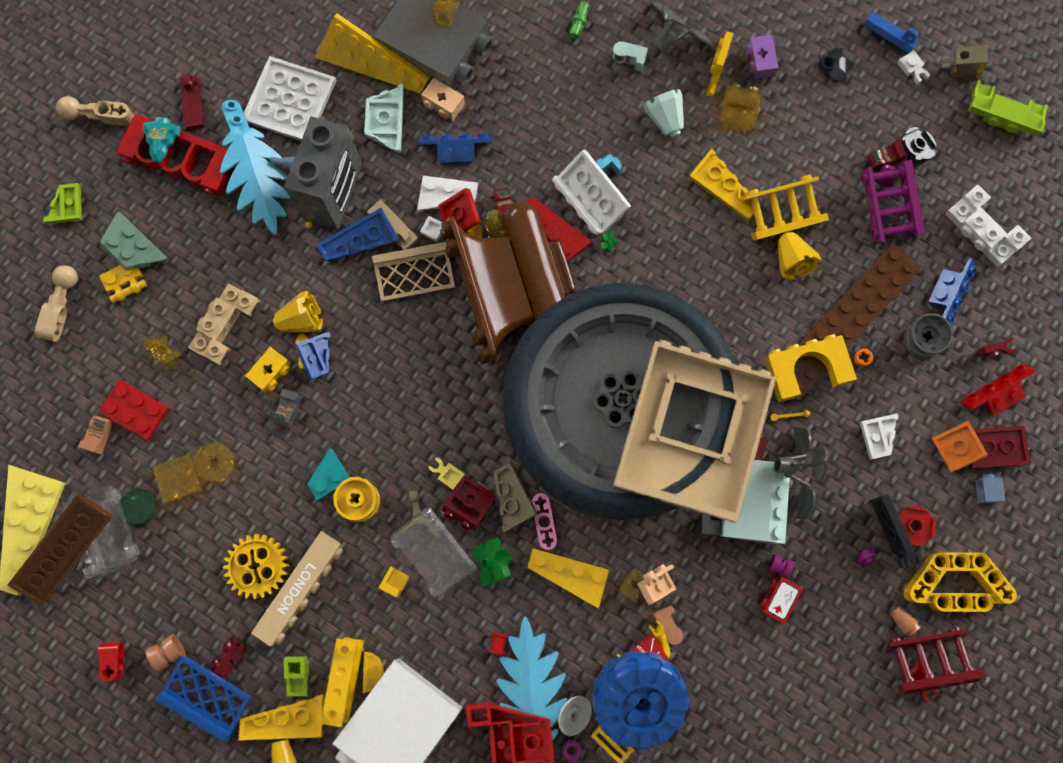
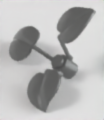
[650,0,715,53]
[774,427,828,519]

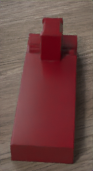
[179,74,205,130]

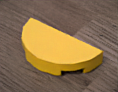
[363,651,384,693]

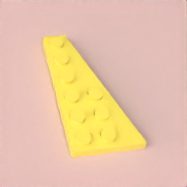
[0,465,65,596]

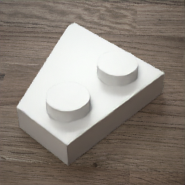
[860,413,898,460]

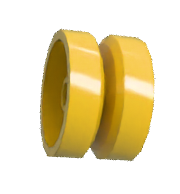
[334,477,380,522]

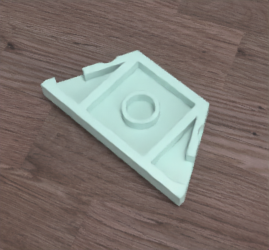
[364,84,404,153]

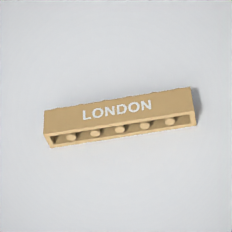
[251,531,344,647]

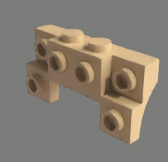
[188,283,260,365]

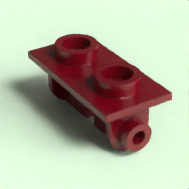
[209,636,246,679]

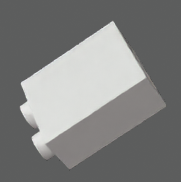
[333,659,463,763]

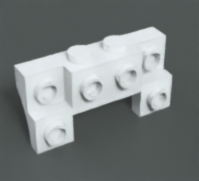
[945,185,1031,267]

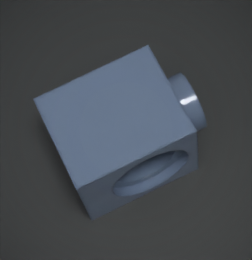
[975,474,1005,504]

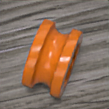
[854,349,873,367]

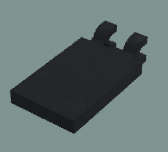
[869,494,924,569]

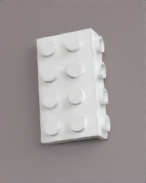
[552,150,631,235]

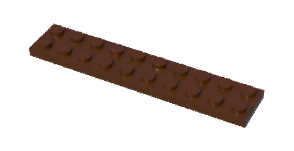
[794,243,922,402]

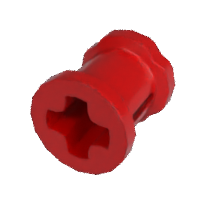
[488,632,509,655]

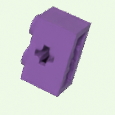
[746,35,779,79]

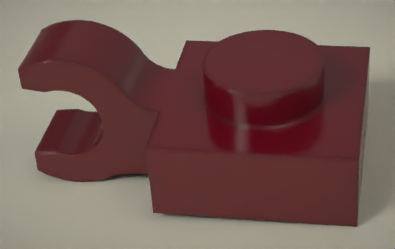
[977,339,1016,358]

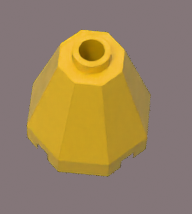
[778,232,821,280]
[273,291,323,332]

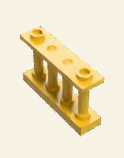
[742,175,829,241]
[320,637,364,727]

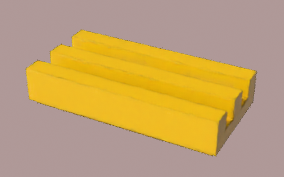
[591,726,635,763]

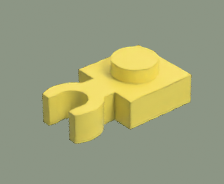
[429,458,465,491]

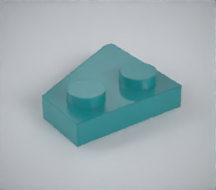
[307,448,350,501]

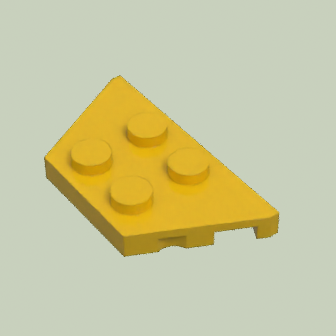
[706,31,734,97]

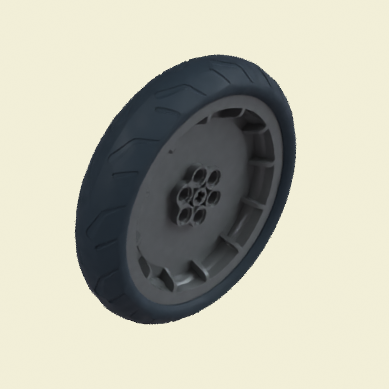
[503,283,737,520]

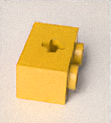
[245,347,292,393]

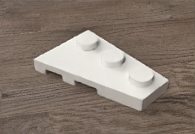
[417,176,478,213]

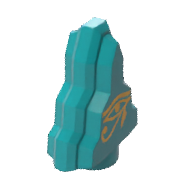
[143,117,181,163]

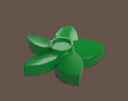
[600,230,619,253]

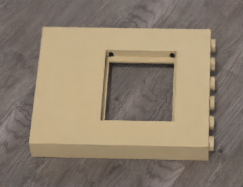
[612,340,776,523]

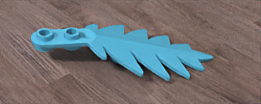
[220,100,291,235]
[497,617,568,740]

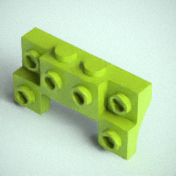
[968,80,1048,137]

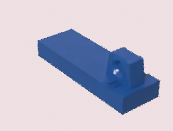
[864,12,919,54]

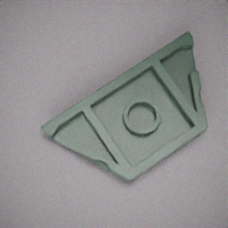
[100,212,168,270]

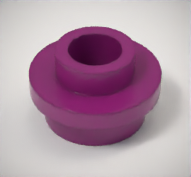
[857,549,877,566]
[561,740,582,762]

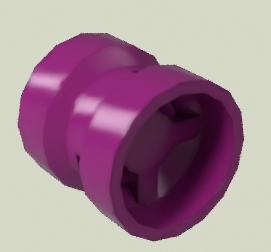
[768,554,794,579]

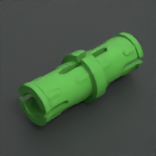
[568,2,590,39]

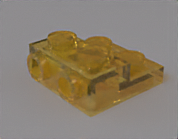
[718,83,762,131]

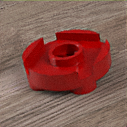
[898,506,936,546]

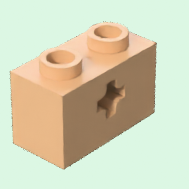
[421,78,465,121]

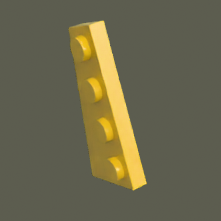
[527,549,609,609]
[239,695,324,741]

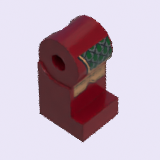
[866,141,907,171]
[493,187,513,225]

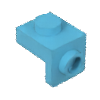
[596,154,622,175]

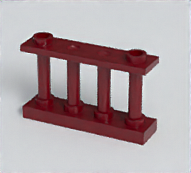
[885,627,985,696]

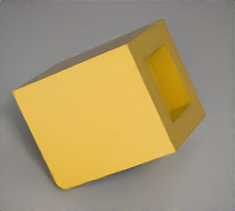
[379,566,409,598]

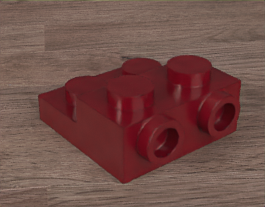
[442,476,497,532]

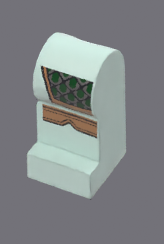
[613,42,648,72]

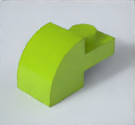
[284,656,309,696]

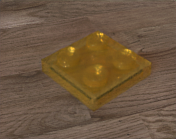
[153,454,203,504]

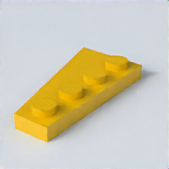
[689,148,754,221]

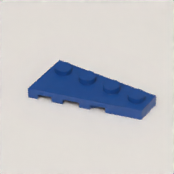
[316,208,400,262]

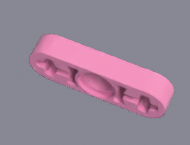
[532,493,557,550]

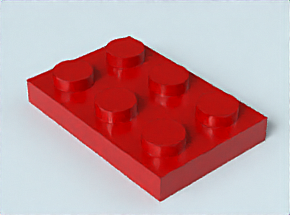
[98,379,170,441]

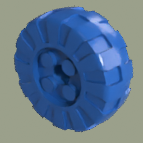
[592,651,689,749]

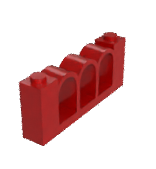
[116,114,237,197]

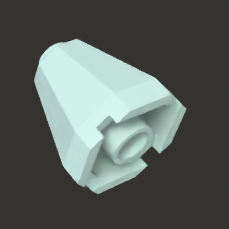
[643,89,684,137]

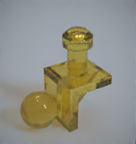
[144,335,181,371]

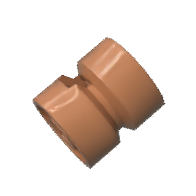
[146,634,185,672]

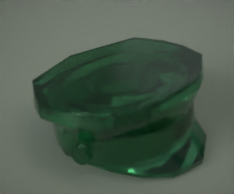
[118,488,157,528]

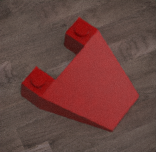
[466,702,554,763]

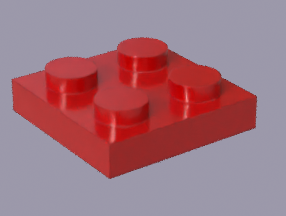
[438,188,481,232]

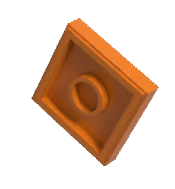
[932,421,988,473]

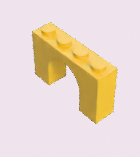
[764,334,857,403]

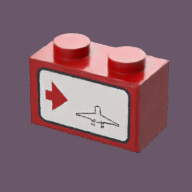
[759,577,803,624]

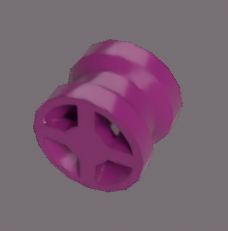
[876,165,897,187]

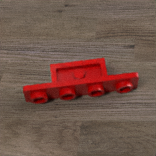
[960,364,1035,416]

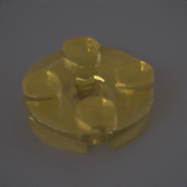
[194,442,235,482]

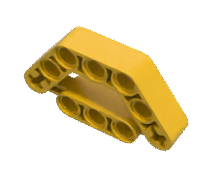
[904,552,1017,612]

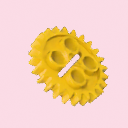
[223,534,289,599]

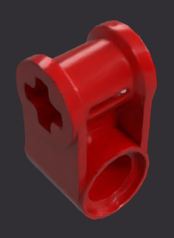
[98,641,125,682]

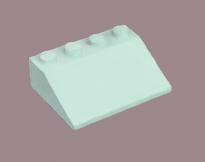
[721,460,790,544]

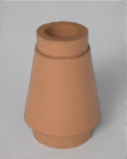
[890,607,921,637]

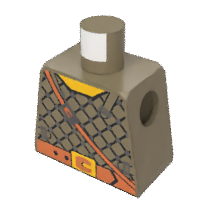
[941,45,988,79]

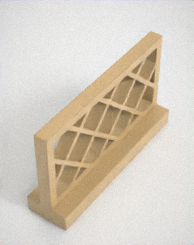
[372,242,455,302]

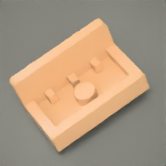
[637,564,676,605]

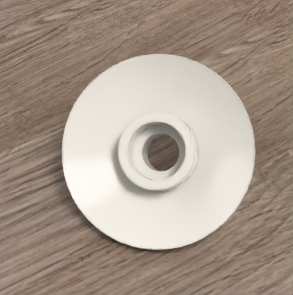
[558,696,592,736]

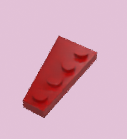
[525,197,593,262]

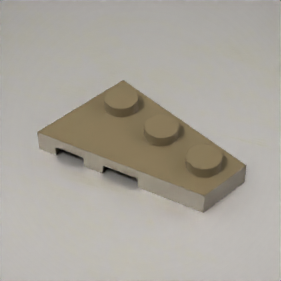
[494,462,538,533]

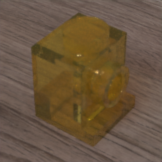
[618,570,645,602]

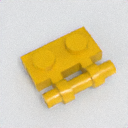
[99,265,147,303]

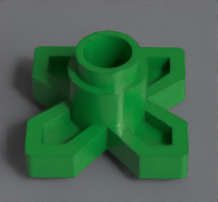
[472,538,511,586]

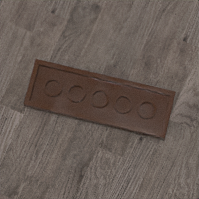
[7,493,113,607]

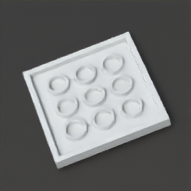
[244,56,337,141]

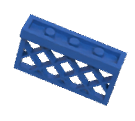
[156,655,252,742]

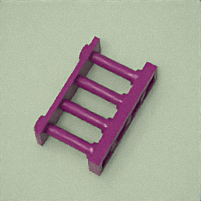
[861,159,925,244]

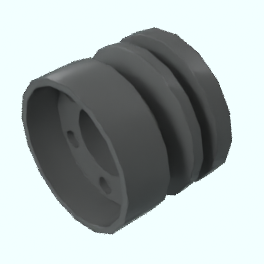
[903,313,953,359]

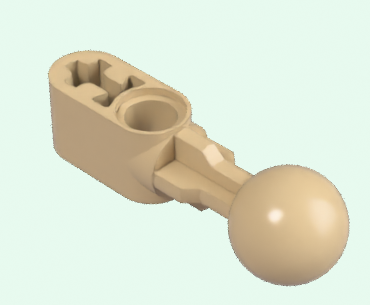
[56,96,134,126]
[35,265,78,342]

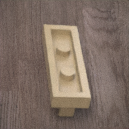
[367,199,419,250]

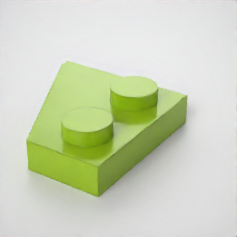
[43,183,82,224]

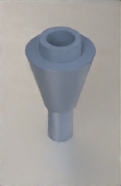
[270,157,295,170]

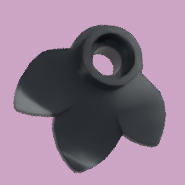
[818,48,854,82]

